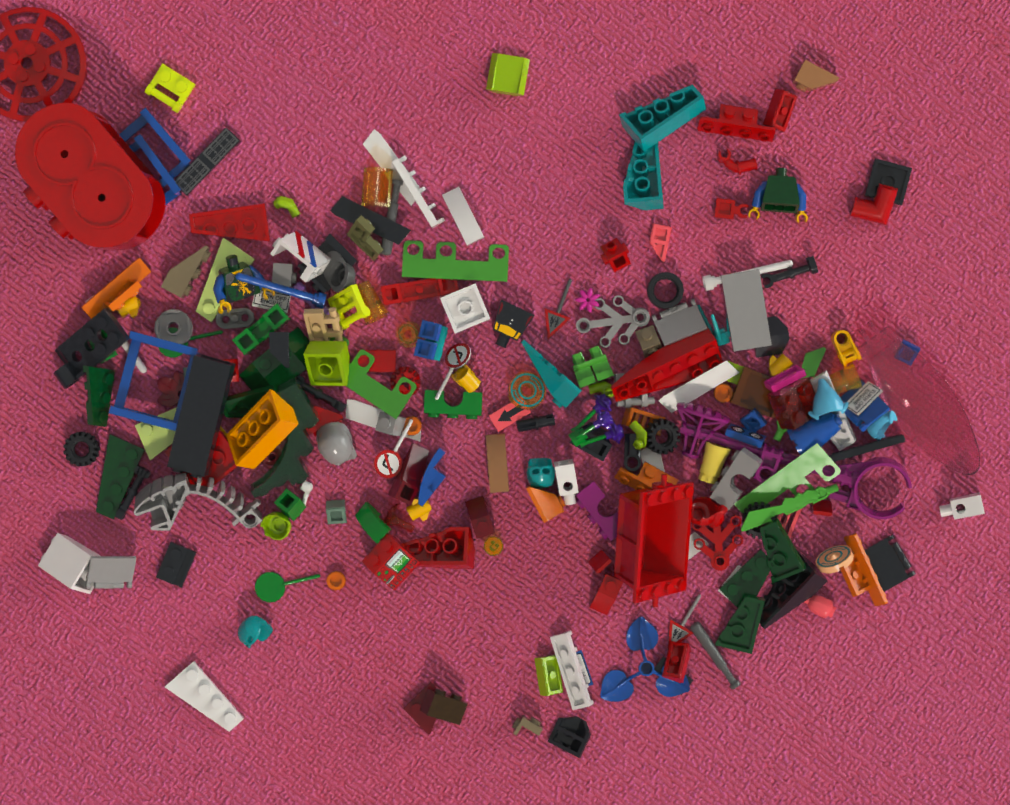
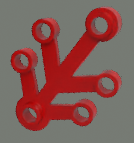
[691,499,743,571]

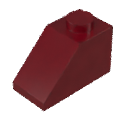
[465,496,495,539]

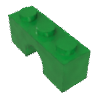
[232,304,291,355]
[424,390,483,419]

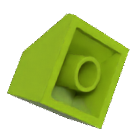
[304,341,350,386]

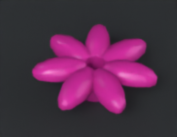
[575,288,600,313]

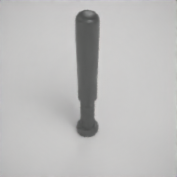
[381,179,403,256]
[690,622,741,690]

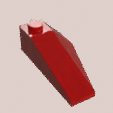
[402,527,475,569]

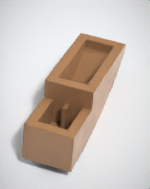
[486,434,509,493]

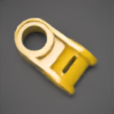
[831,330,862,368]
[451,364,481,393]

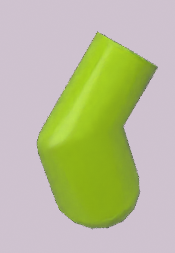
[273,196,301,218]
[588,381,613,397]
[629,420,647,450]

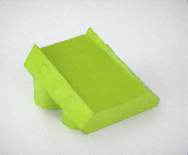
[486,53,530,96]

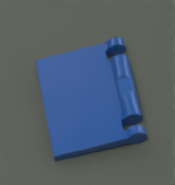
[840,380,890,432]

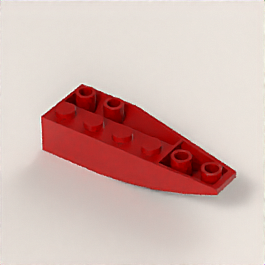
[611,327,723,402]

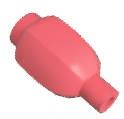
[804,595,837,618]

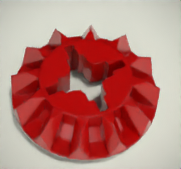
[390,367,421,395]

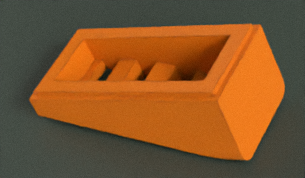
[621,407,666,436]

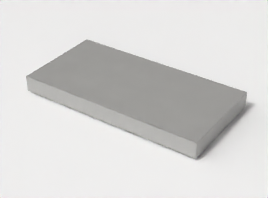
[721,269,772,352]

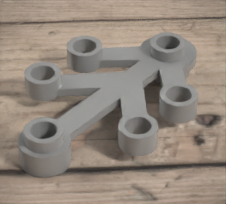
[576,295,650,348]

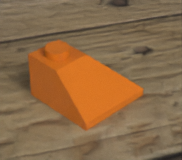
[526,486,566,523]

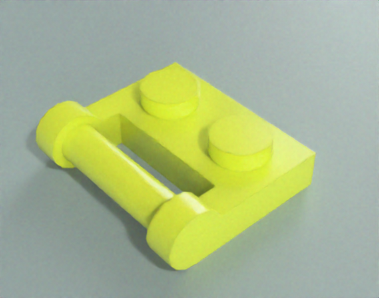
[144,63,196,113]
[327,284,370,330]

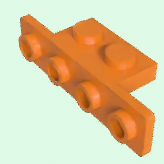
[81,258,151,319]
[614,462,678,490]
[840,533,888,606]

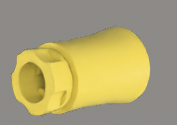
[698,441,731,484]

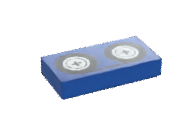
[725,423,767,448]

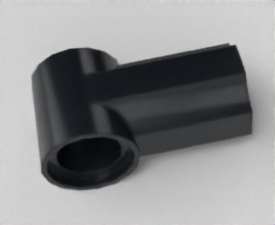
[623,434,641,472]

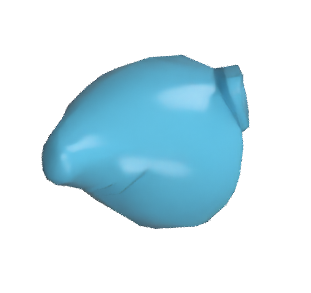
[808,379,849,420]
[867,410,897,440]

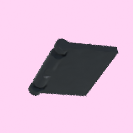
[865,534,916,592]

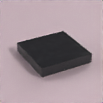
[864,158,912,206]

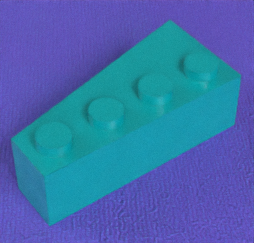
[619,85,706,151]

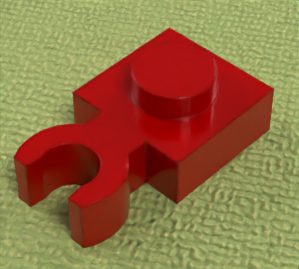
[714,198,749,220]

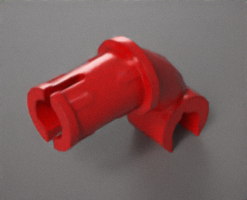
[717,149,757,175]

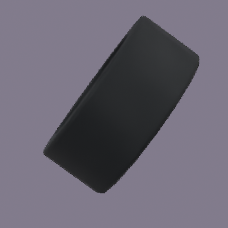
[647,272,684,309]

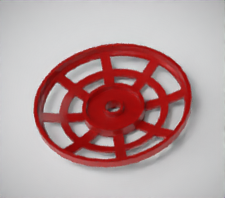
[0,7,87,122]

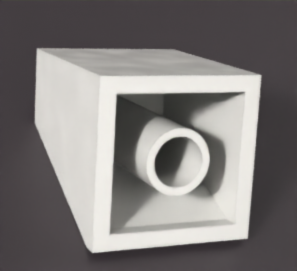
[38,533,100,594]

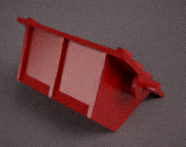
[614,474,694,607]

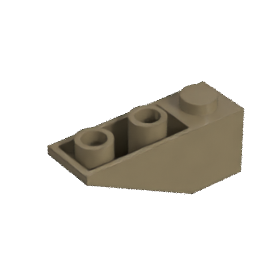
[161,246,211,299]

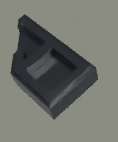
[269,332,290,368]

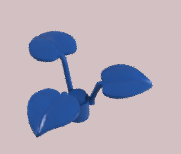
[600,617,690,702]

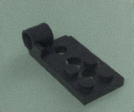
[53,307,130,389]

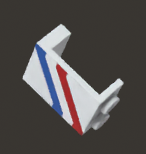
[270,231,331,282]

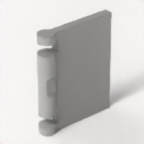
[651,298,707,346]
[85,556,137,589]

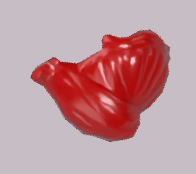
[691,496,728,528]

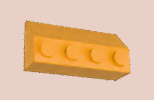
[226,389,299,469]

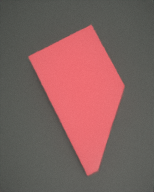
[649,223,672,262]

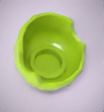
[260,512,291,540]

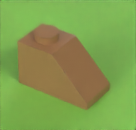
[792,60,839,92]

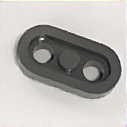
[216,308,255,329]

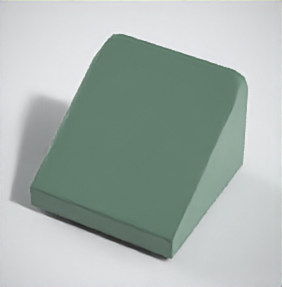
[326,500,347,524]

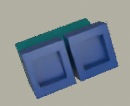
[414,320,448,361]

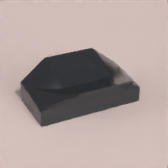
[569,422,612,461]

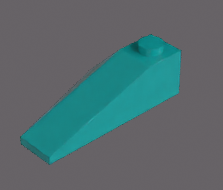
[623,142,664,210]
[521,340,582,408]

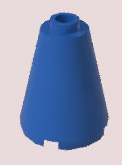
[786,412,843,455]

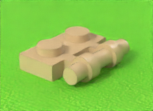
[303,307,343,341]

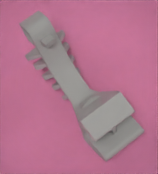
[134,473,262,531]

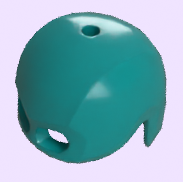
[526,458,555,488]
[238,616,273,648]

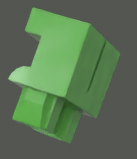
[572,346,614,388]

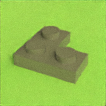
[346,215,384,261]

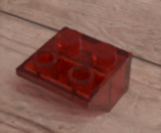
[767,377,815,430]

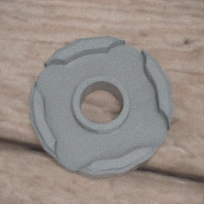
[154,309,193,345]

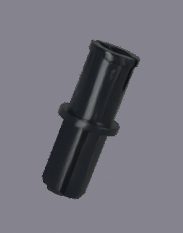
[516,413,555,432]

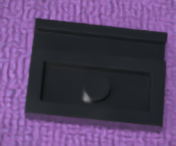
[156,541,197,588]

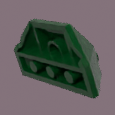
[239,327,310,393]

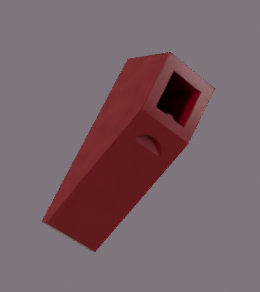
[388,443,429,506]

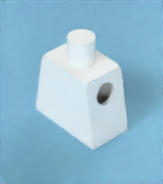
[553,459,579,505]
[939,492,985,520]

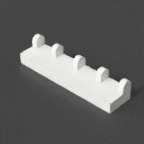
[392,155,445,229]
[550,630,594,710]

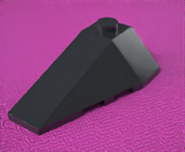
[760,549,828,629]

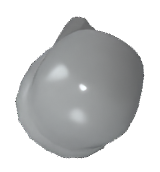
[316,422,357,465]

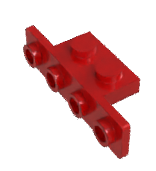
[697,104,776,142]

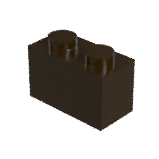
[420,688,468,725]

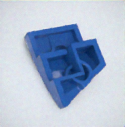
[418,447,446,506]

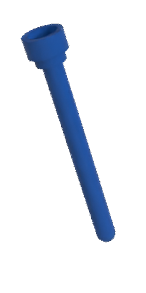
[235,273,327,309]

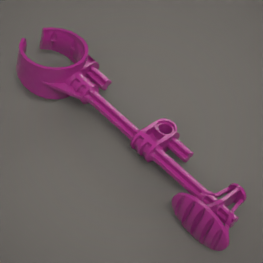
[676,402,912,519]

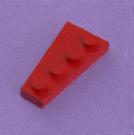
[189,203,271,242]

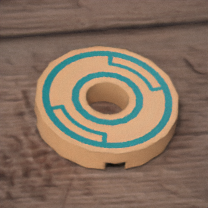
[815,545,854,574]

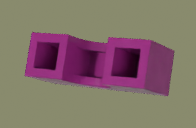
[575,481,618,541]

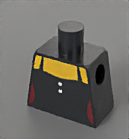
[493,300,534,348]

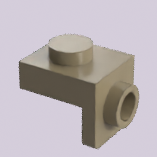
[635,325,662,358]
[512,715,543,736]

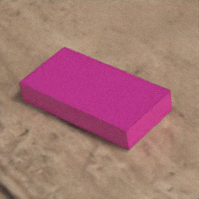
[764,365,807,393]

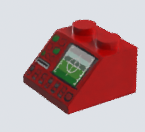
[362,533,421,591]

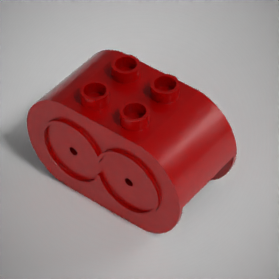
[15,103,166,250]

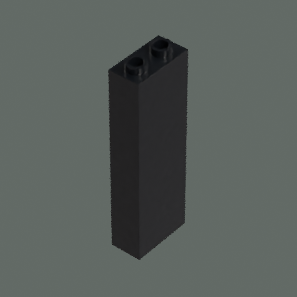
[167,354,236,478]

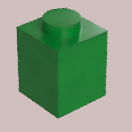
[274,488,306,521]

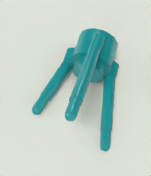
[697,305,730,346]

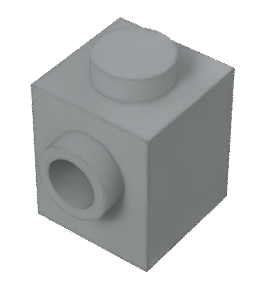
[272,263,297,288]
[375,412,406,436]

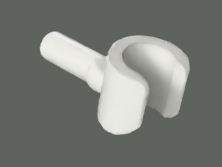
[300,480,313,506]

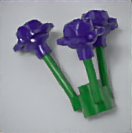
[568,394,624,448]

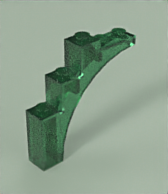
[250,377,319,498]

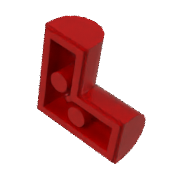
[850,183,898,226]

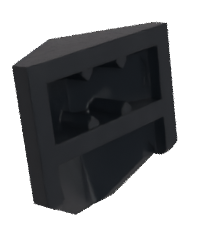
[754,316,789,358]
[548,717,591,758]

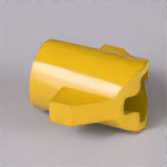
[118,296,141,318]
[769,354,793,376]
[406,497,432,522]

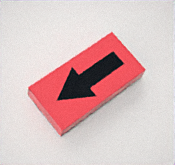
[489,396,531,432]

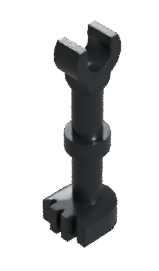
[761,256,818,288]
[291,375,347,412]
[114,465,152,520]

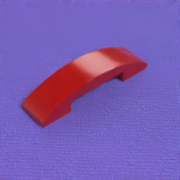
[380,278,459,306]

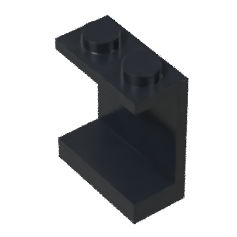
[298,234,358,294]

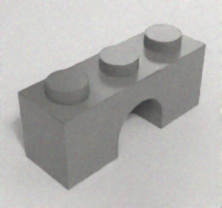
[710,447,764,510]

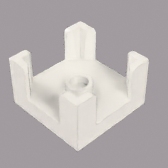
[440,283,490,334]

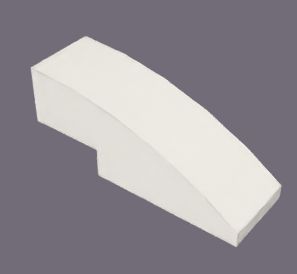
[442,187,484,246]

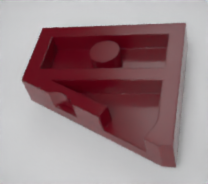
[403,682,437,735]

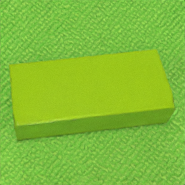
[534,655,563,696]

